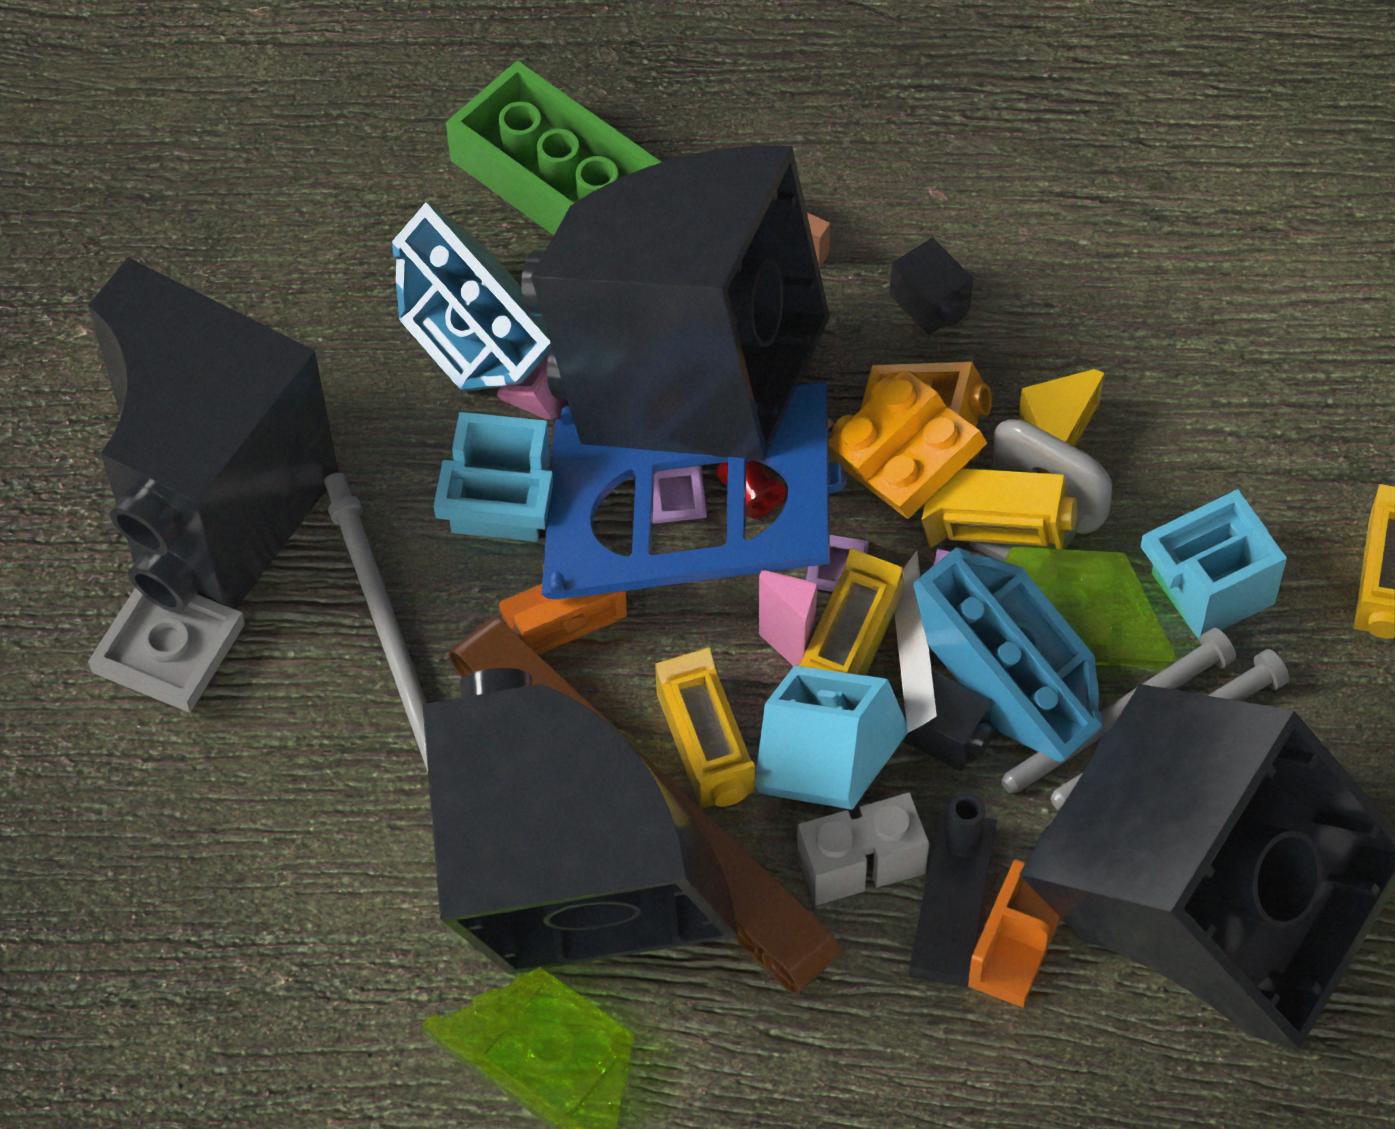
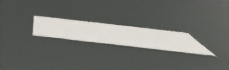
[895,550,937,733]

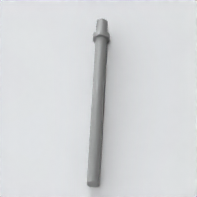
[324,473,428,772]

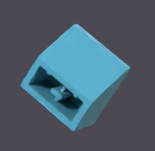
[755,665,907,810]

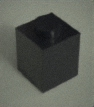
[889,237,973,335]
[902,670,995,772]

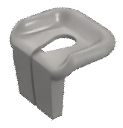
[969,419,1112,582]

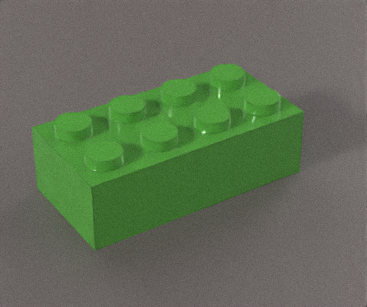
[446,60,661,235]

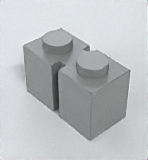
[797,792,929,906]

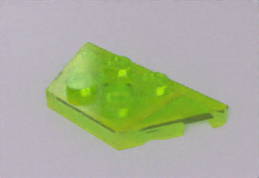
[1004,547,1175,669]
[421,967,635,1129]

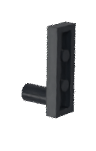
[909,793,997,987]

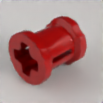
[717,460,786,519]

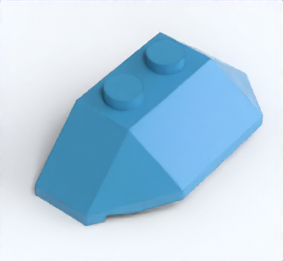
[392,203,551,392]
[913,547,1103,763]

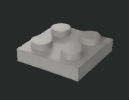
[88,588,245,713]

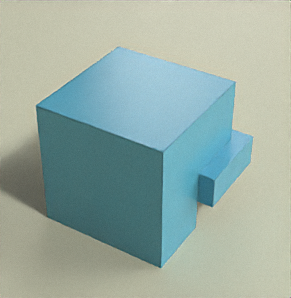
[433,412,553,542]
[1140,489,1287,641]

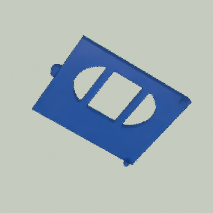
[542,381,847,600]

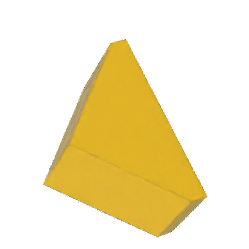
[1018,369,1104,474]

